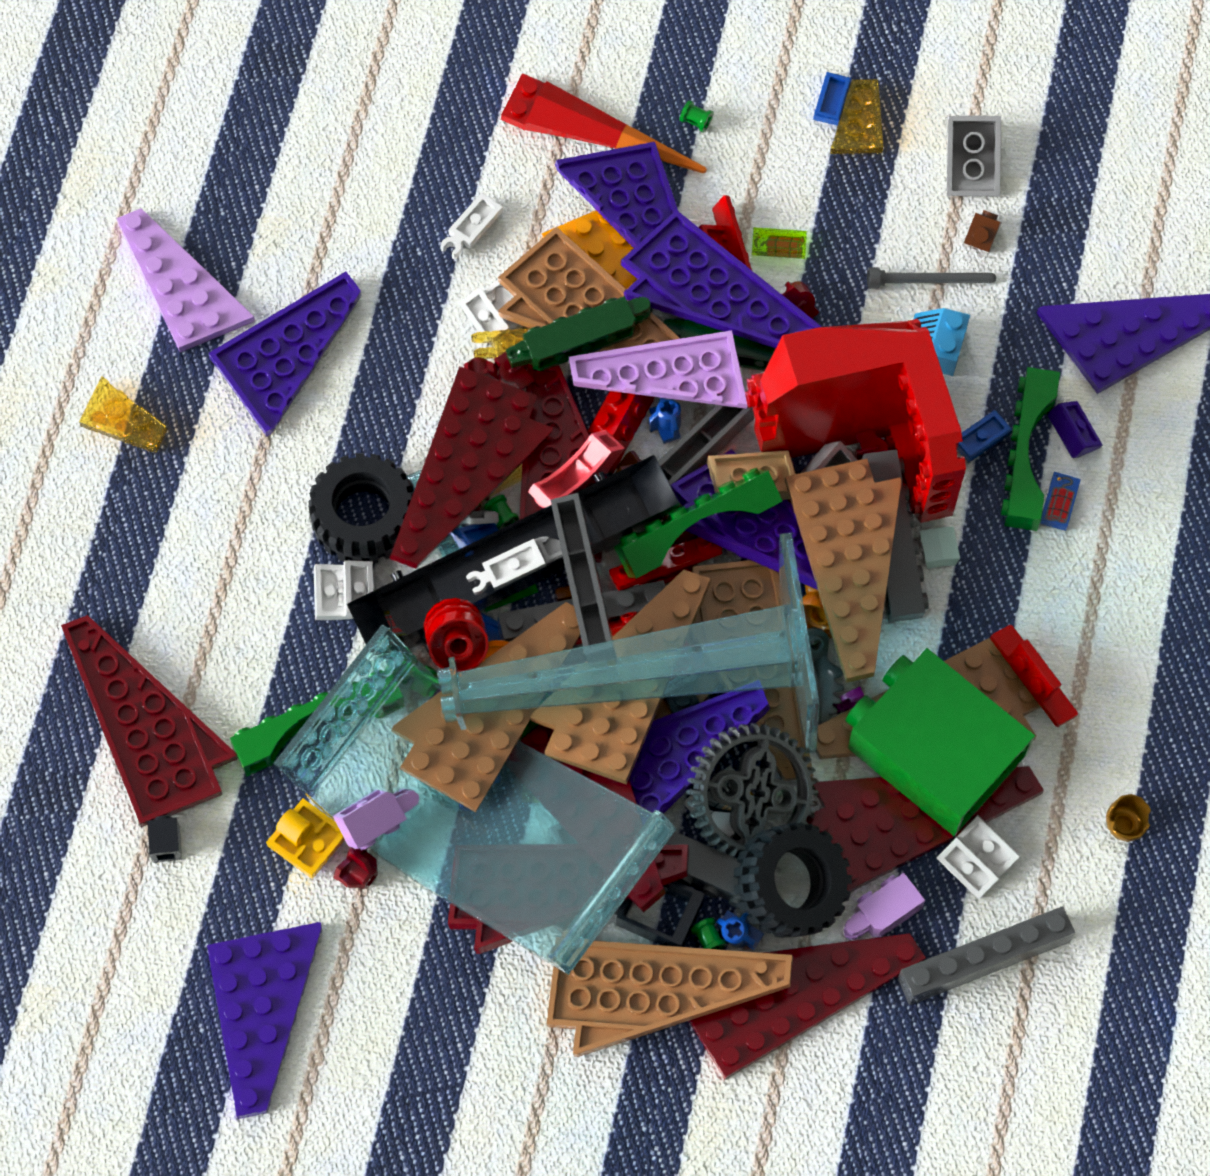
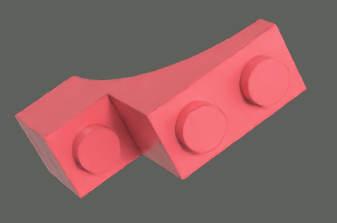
[528,430,625,508]

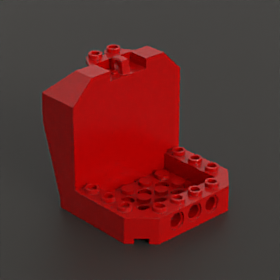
[745,319,966,523]

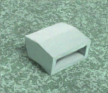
[920,527,960,569]

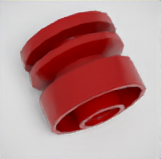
[424,598,489,673]

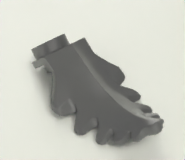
[795,627,844,725]

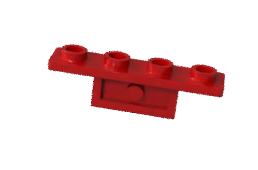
[699,195,752,270]
[587,391,655,473]
[609,537,723,591]
[990,625,1078,727]

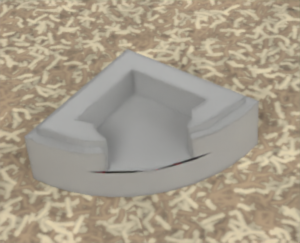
[462,510,499,524]
[534,537,563,566]

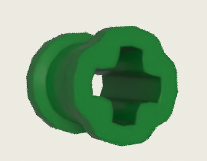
[679,101,714,133]
[484,495,519,530]
[690,917,727,950]

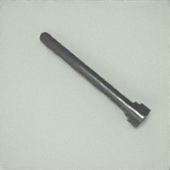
[867,267,996,289]

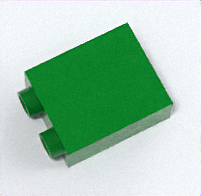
[845,648,1035,836]

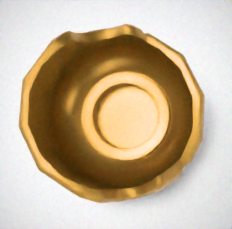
[1106,794,1151,842]

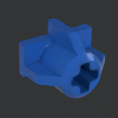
[648,398,681,444]
[716,910,765,951]

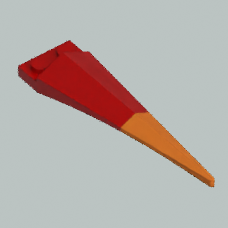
[500,73,707,173]

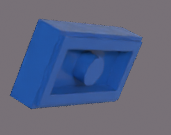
[957,410,1012,463]

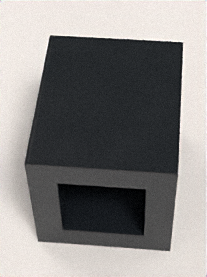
[147,815,182,863]

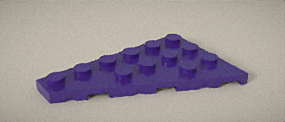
[555,142,678,248]
[209,271,362,437]
[1037,294,1210,394]
[630,681,770,831]
[207,922,322,1119]

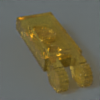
[471,328,531,360]

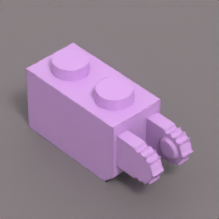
[333,788,419,850]
[843,873,925,941]

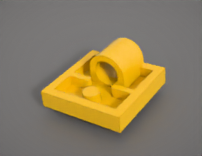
[266,798,345,879]

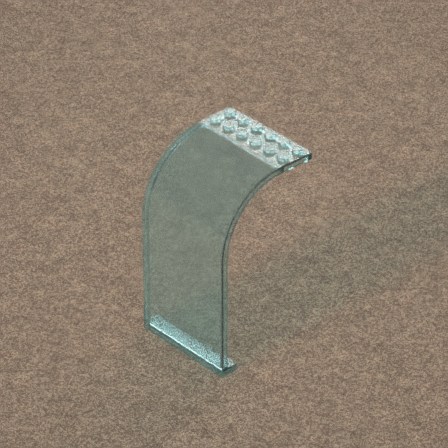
[273,625,676,975]

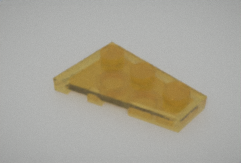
[830,79,883,154]
[79,376,167,453]

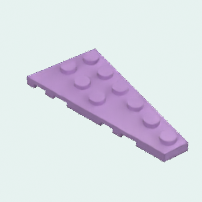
[116,208,255,352]
[569,330,747,409]

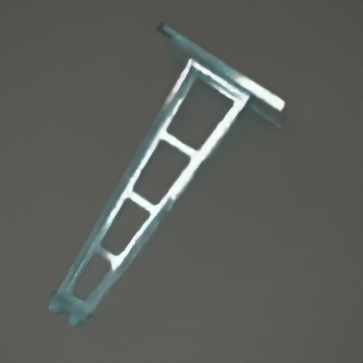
[437,533,819,754]

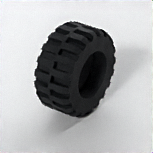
[308,453,414,564]
[733,823,852,938]

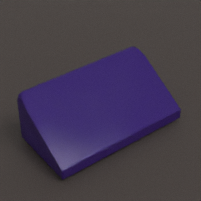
[1048,401,1103,458]

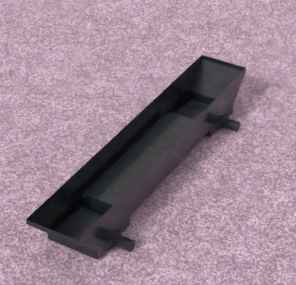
[347,455,679,659]

